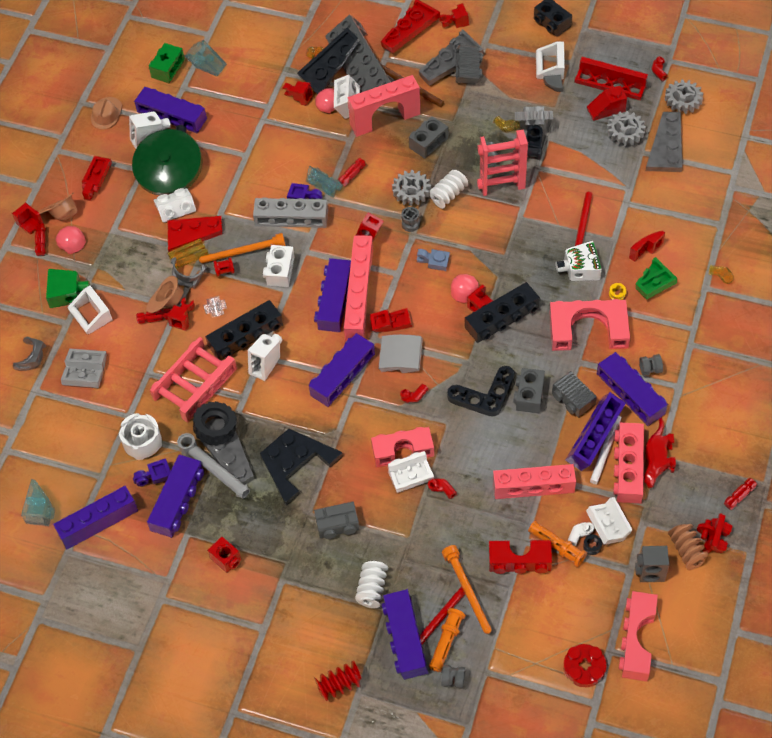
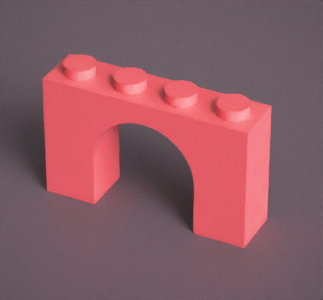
[347,75,420,137]
[549,299,630,351]

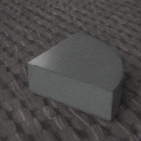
[543,75,563,92]

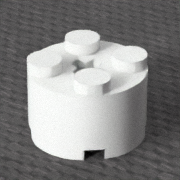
[119,413,162,460]

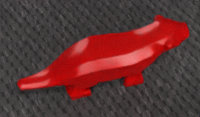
[644,418,676,489]

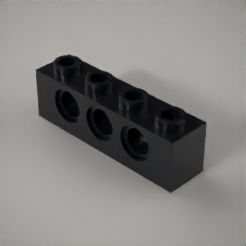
[465,282,540,343]
[205,300,283,360]

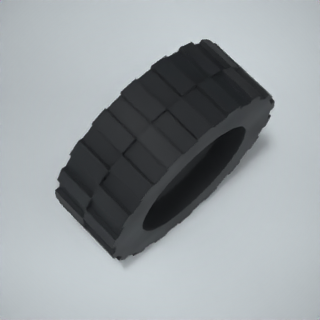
[193,401,237,446]

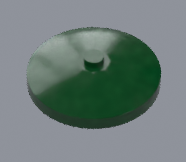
[132,129,203,196]

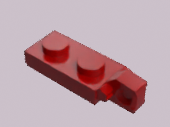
[82,156,112,201]

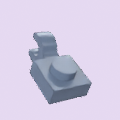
[417,249,450,271]

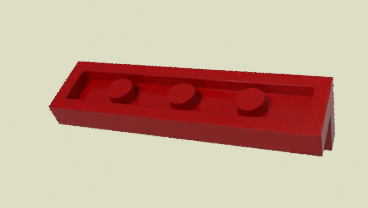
[574,56,648,100]

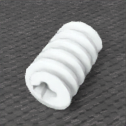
[429,170,468,209]
[355,561,388,608]

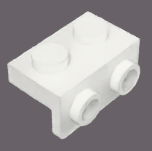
[154,188,196,222]
[388,451,434,493]
[586,497,632,545]

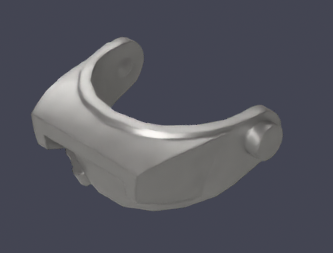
[171,257,207,289]
[13,337,46,371]

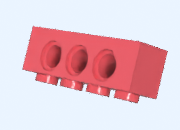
[613,422,644,504]
[493,464,576,499]

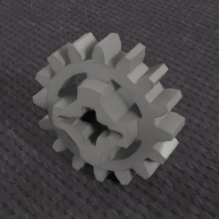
[665,79,703,114]
[515,106,553,125]
[607,111,646,146]
[392,170,431,206]

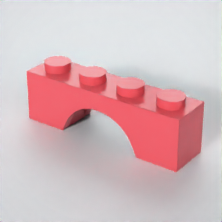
[619,591,658,681]

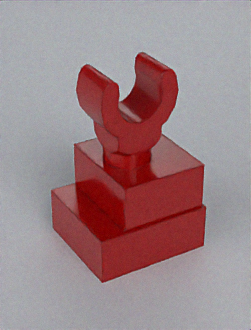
[439,3,469,28]
[282,81,313,106]
[167,297,195,331]

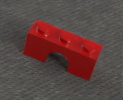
[489,540,552,574]

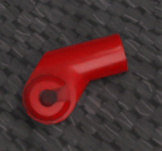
[427,479,457,499]

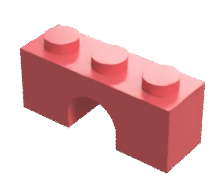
[371,427,434,468]

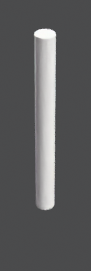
[590,415,622,484]

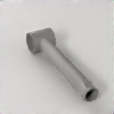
[177,433,250,499]

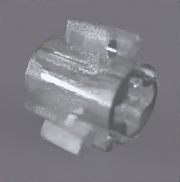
[203,296,227,317]

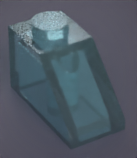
[185,40,227,76]
[21,479,55,526]

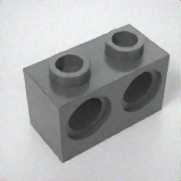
[409,116,448,159]
[513,368,545,413]
[635,546,669,582]

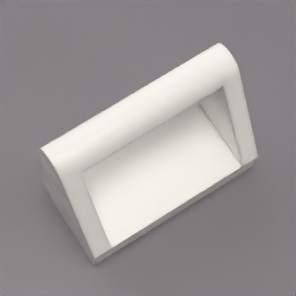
[536,42,565,79]
[68,286,112,334]

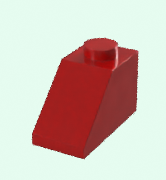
[587,85,627,121]

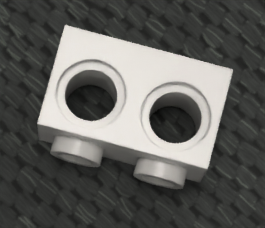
[334,75,360,119]
[263,245,295,287]

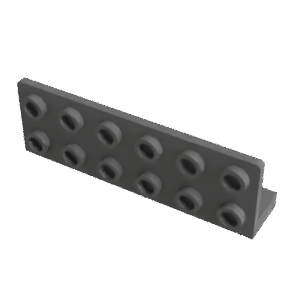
[325,14,395,93]

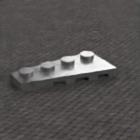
[419,29,483,86]
[646,112,682,172]
[202,417,254,485]

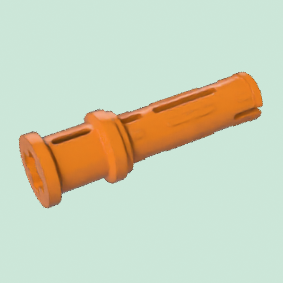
[528,521,587,567]
[429,608,466,672]

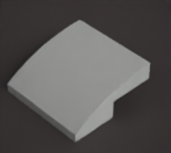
[379,335,423,373]
[61,349,107,388]

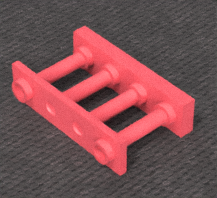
[477,129,528,196]
[150,337,237,423]

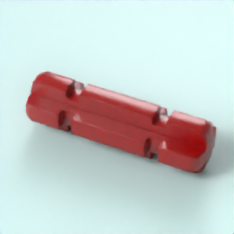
[338,158,366,186]
[35,223,46,256]
[136,308,172,324]
[724,478,757,510]

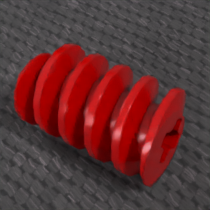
[314,660,362,701]

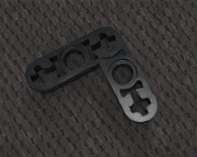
[447,366,515,417]

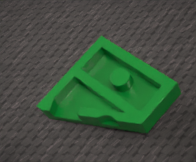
[635,257,677,300]

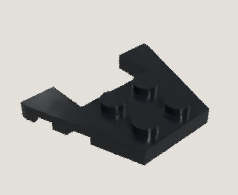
[260,429,343,506]

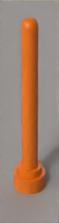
[199,233,286,263]
[442,545,491,634]

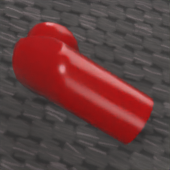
[651,56,668,81]
[400,384,429,403]

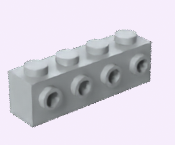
[253,198,328,228]

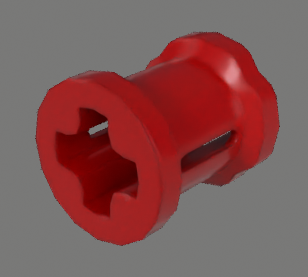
[213,257,235,277]

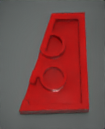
[167,216,223,254]

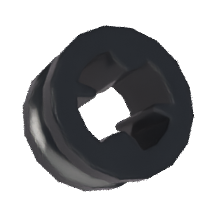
[583,534,602,555]

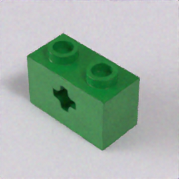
[149,43,185,83]

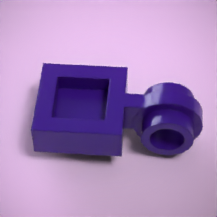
[287,183,323,199]
[133,458,171,487]

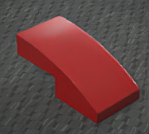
[629,231,665,262]
[370,308,412,332]

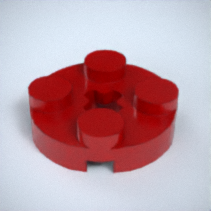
[563,644,606,688]

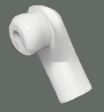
[568,522,594,546]

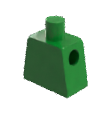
[46,269,90,308]

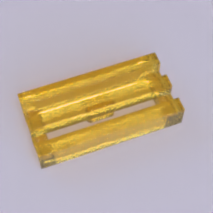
[168,238,209,269]

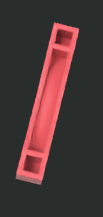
[344,235,373,341]

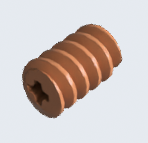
[668,524,708,570]

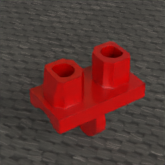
[697,513,733,553]

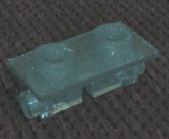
[306,166,343,198]

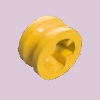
[609,283,626,300]

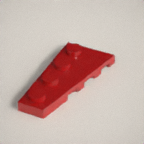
[381,0,440,53]

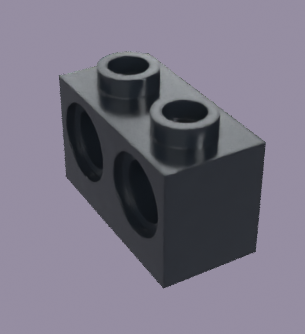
[534,0,572,37]

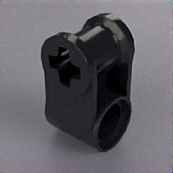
[526,125,543,159]

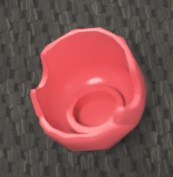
[315,88,336,114]
[56,226,86,254]
[451,274,479,303]

